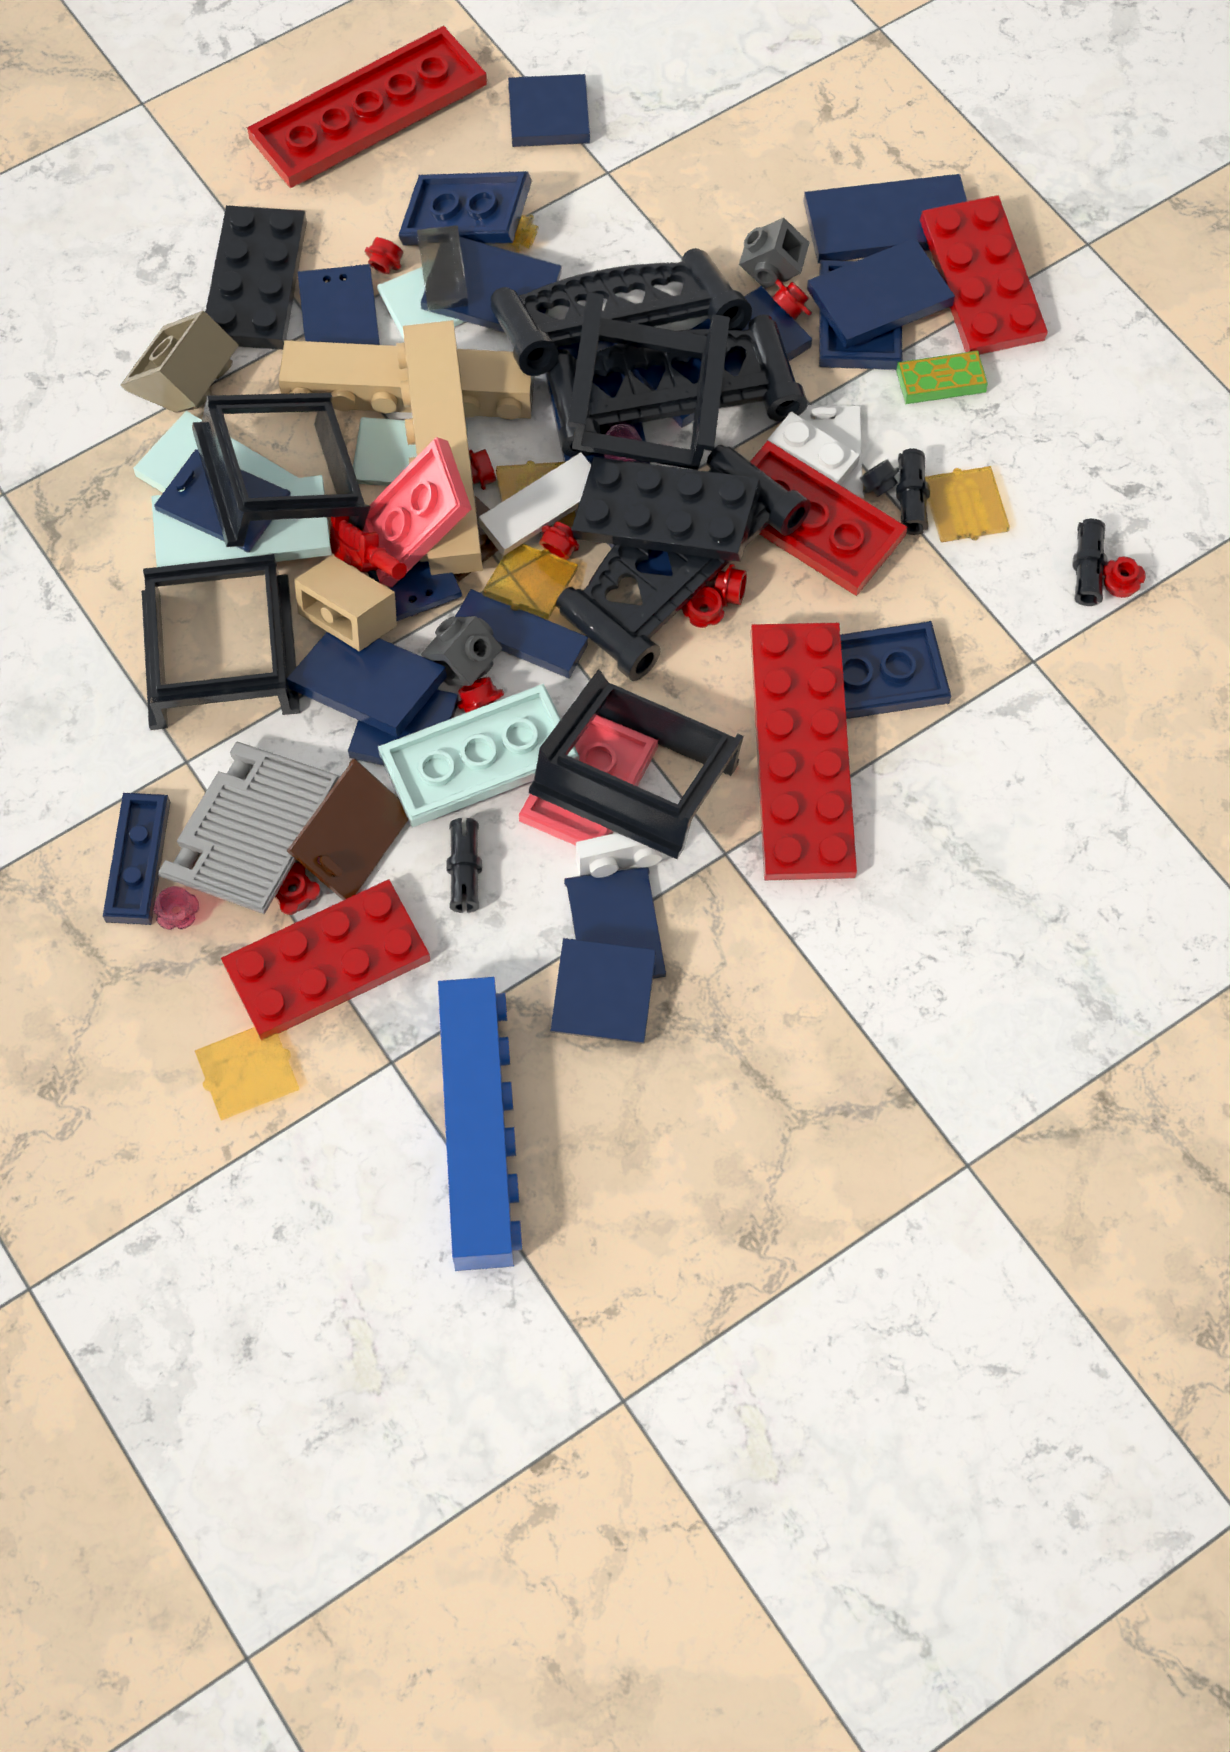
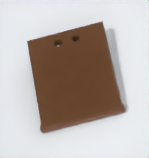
[287,758,408,900]

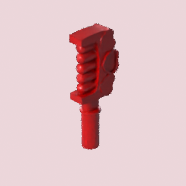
[330,516,407,579]

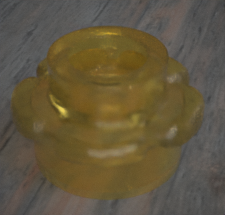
[506,214,539,253]

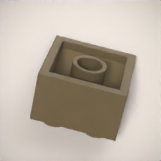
[120,310,239,413]

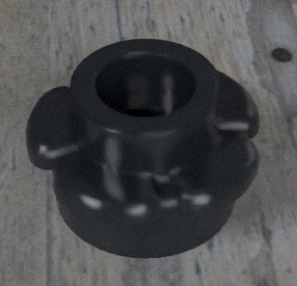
[860,459,900,497]

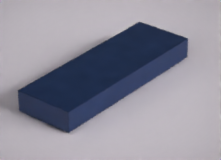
[455,589,588,679]
[103,792,170,925]

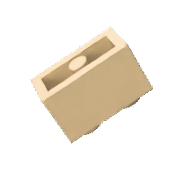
[294,555,397,652]

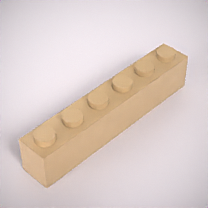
[396,320,483,575]
[279,340,534,420]

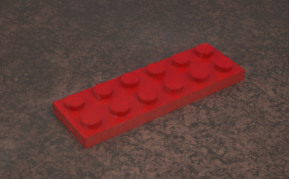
[247,25,487,189]
[750,622,857,881]

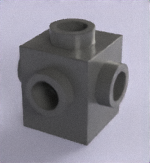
[739,217,810,289]
[421,616,502,686]

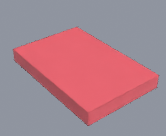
[363,437,472,587]
[519,715,658,846]

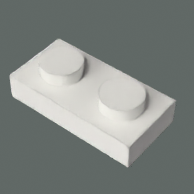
[766,412,860,485]
[576,833,668,878]

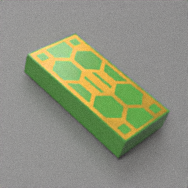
[896,351,988,404]

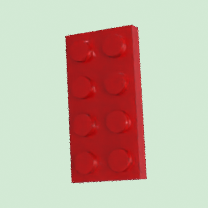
[920,195,1048,355]
[750,441,907,596]
[221,879,431,1042]

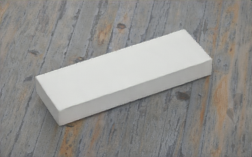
[478,453,591,556]

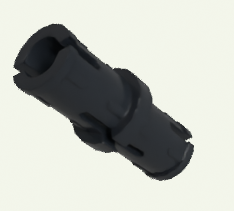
[896,448,930,535]
[1072,518,1108,606]
[446,818,482,913]

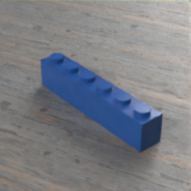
[438,977,522,1271]

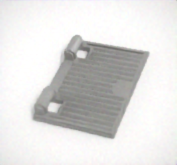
[158,741,340,914]

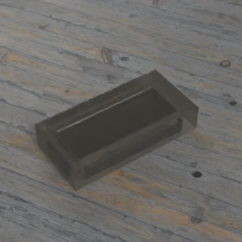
[417,225,468,311]

